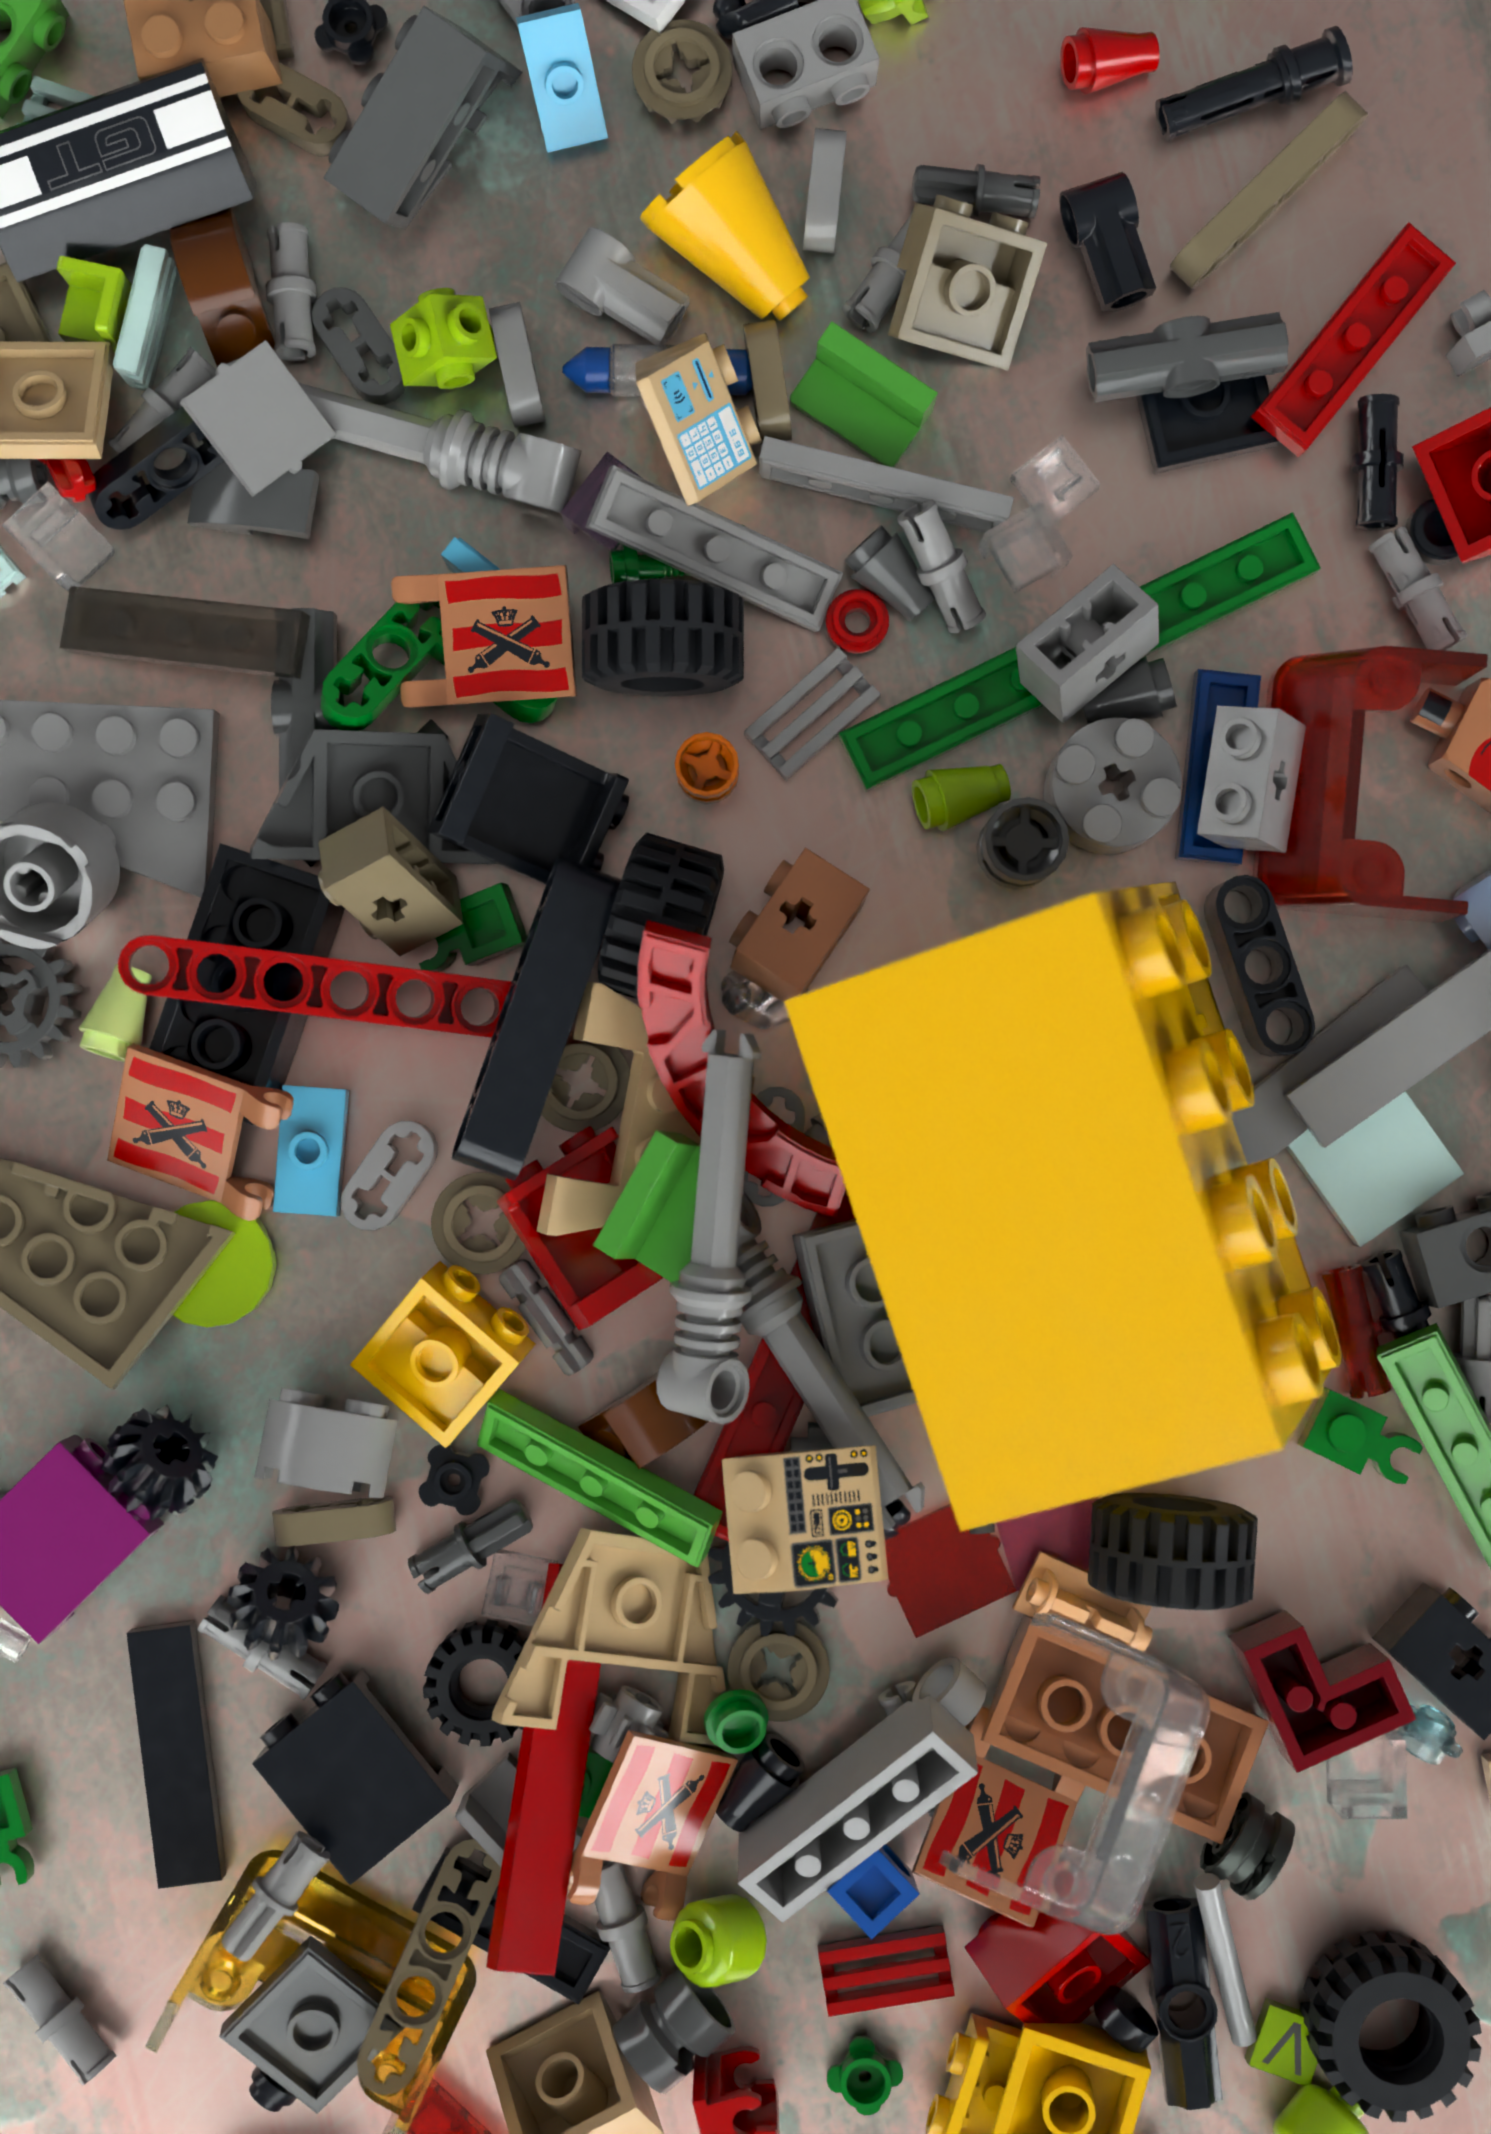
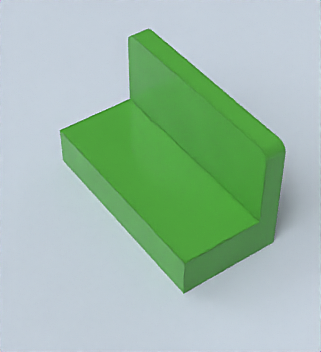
[790,321,938,468]
[593,1130,700,1282]

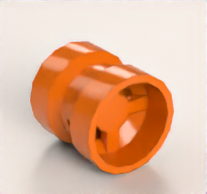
[675,732,739,804]

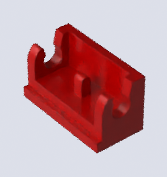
[692,2046,780,2134]

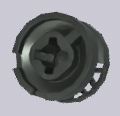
[1200,1792,1295,1901]

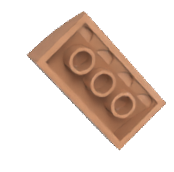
[981,1614,1269,1845]

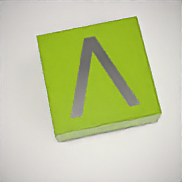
[1244,1997,1318,2086]

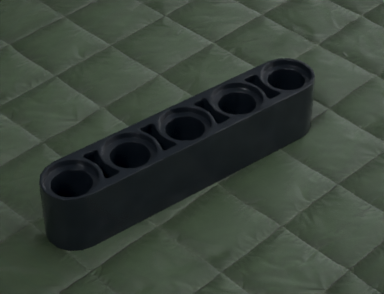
[452,856,621,1181]

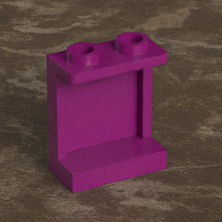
[0,1434,164,1644]

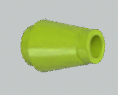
[912,764,1011,832]

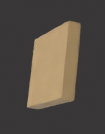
[0,341,115,459]

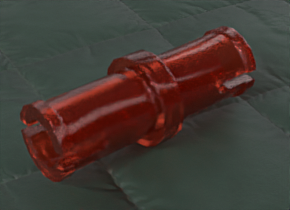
[1320,1264,1392,1399]

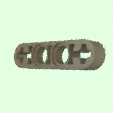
[1170,91,1368,290]
[356,1839,501,2095]

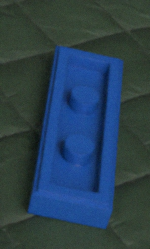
[1175,669,1261,866]

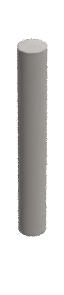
[1193,1873,1257,2047]

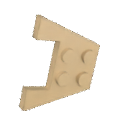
[537,982,755,1236]
[492,1528,726,1746]

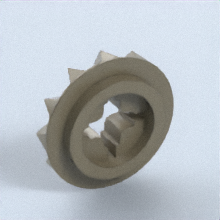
[632,19,733,124]
[541,1031,630,1133]
[431,1172,526,1274]
[727,1621,830,1722]

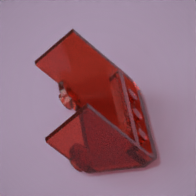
[1252,646,1488,923]

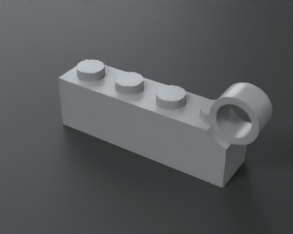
[738,1657,987,1923]

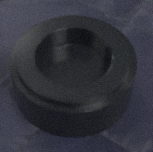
[1405,498,1458,565]
[1094,1985,1158,2053]

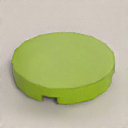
[173,1200,277,1328]

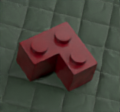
[1228,1610,1417,1773]

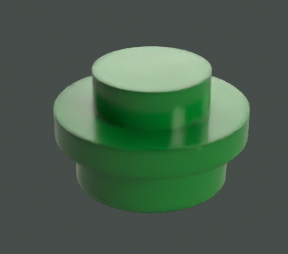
[704,1689,769,1754]

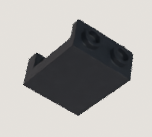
[427,713,629,885]
[252,1668,459,1885]

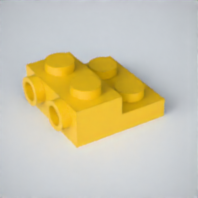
[350,1261,536,1448]

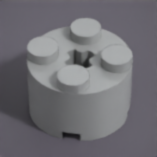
[1043,718,1182,855]
[0,802,120,949]
[254,1388,398,1498]

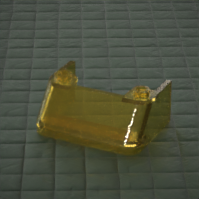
[145,1850,476,2134]

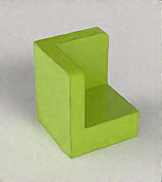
[56,256,132,353]

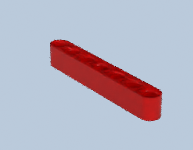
[118,935,512,1038]

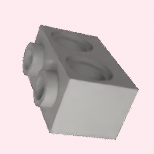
[732,0,879,130]

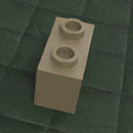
[318,807,463,957]

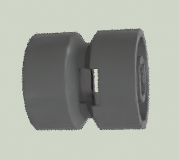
[976,797,1069,890]
[612,1968,736,2094]

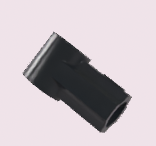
[1059,172,1156,312]

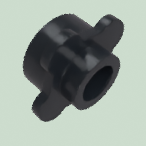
[314,0,388,65]
[419,1444,490,1516]

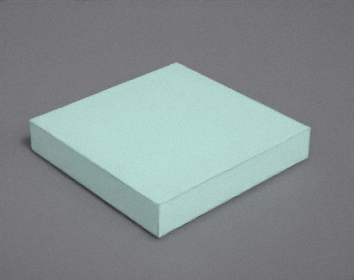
[1286,1091,1464,1247]

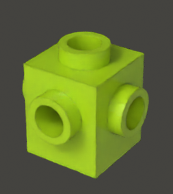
[390,288,497,389]

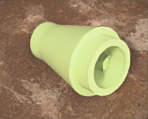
[78,964,152,1062]

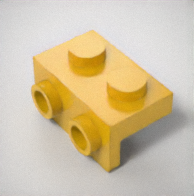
[926,2013,1022,2134]

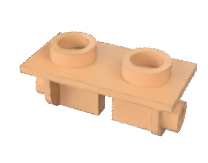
[1012,1551,1153,1658]

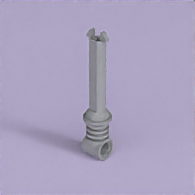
[227,358,582,514]
[656,1030,761,1424]
[734,1191,925,1530]

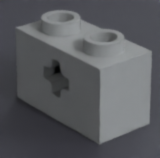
[1015,564,1159,723]
[1197,706,1306,853]

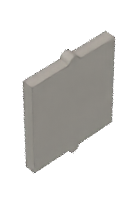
[180,340,337,497]

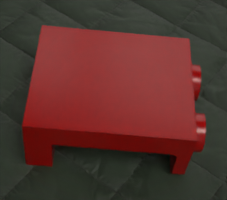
[496,1126,663,1331]

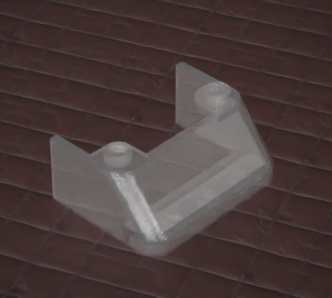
[939,1613,1210,1935]

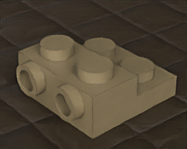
[888,194,1048,370]

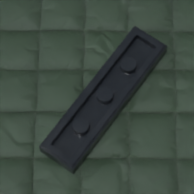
[126,1620,227,1889]

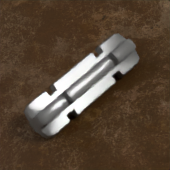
[499,1259,594,1376]

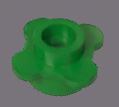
[827,2036,903,2115]

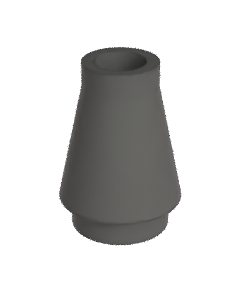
[844,525,935,622]
[1083,656,1177,724]

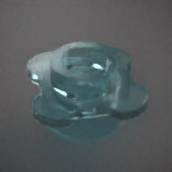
[1395,1704,1463,1765]

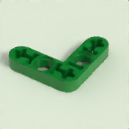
[320,602,558,731]

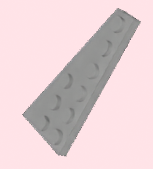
[0,700,219,898]

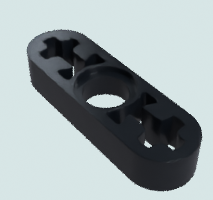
[88,406,224,530]

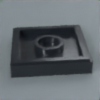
[1136,375,1279,474]

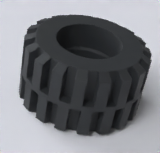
[582,579,744,696]
[597,832,724,999]
[1088,1493,1258,1610]
[1300,1931,1482,2122]

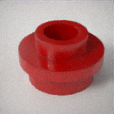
[826,589,889,654]

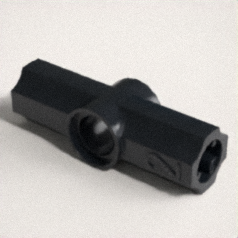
[1143,1895,1223,2110]

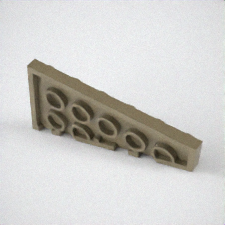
[0,1158,235,1390]

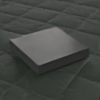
[219,1935,407,2114]

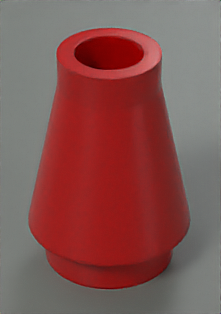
[1060,27,1160,95]

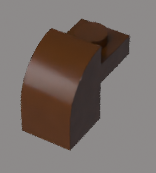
[170,207,275,367]
[578,1371,709,1469]

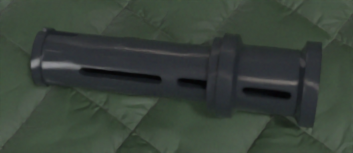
[1155,26,1353,141]

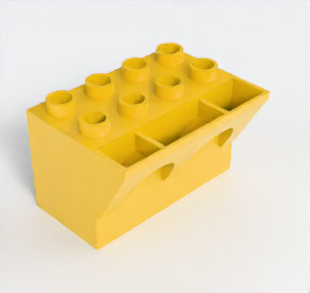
[784,881,1341,1531]

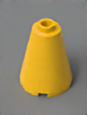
[640,131,810,322]

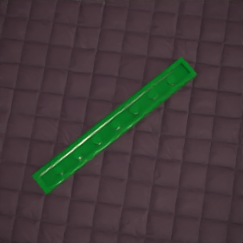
[838,512,1321,792]

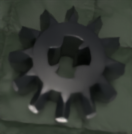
[100,1405,218,1521]
[227,1546,339,1661]

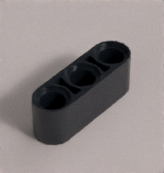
[1204,875,1315,1057]

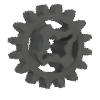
[0,937,82,1068]

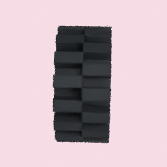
[423,1619,528,1747]

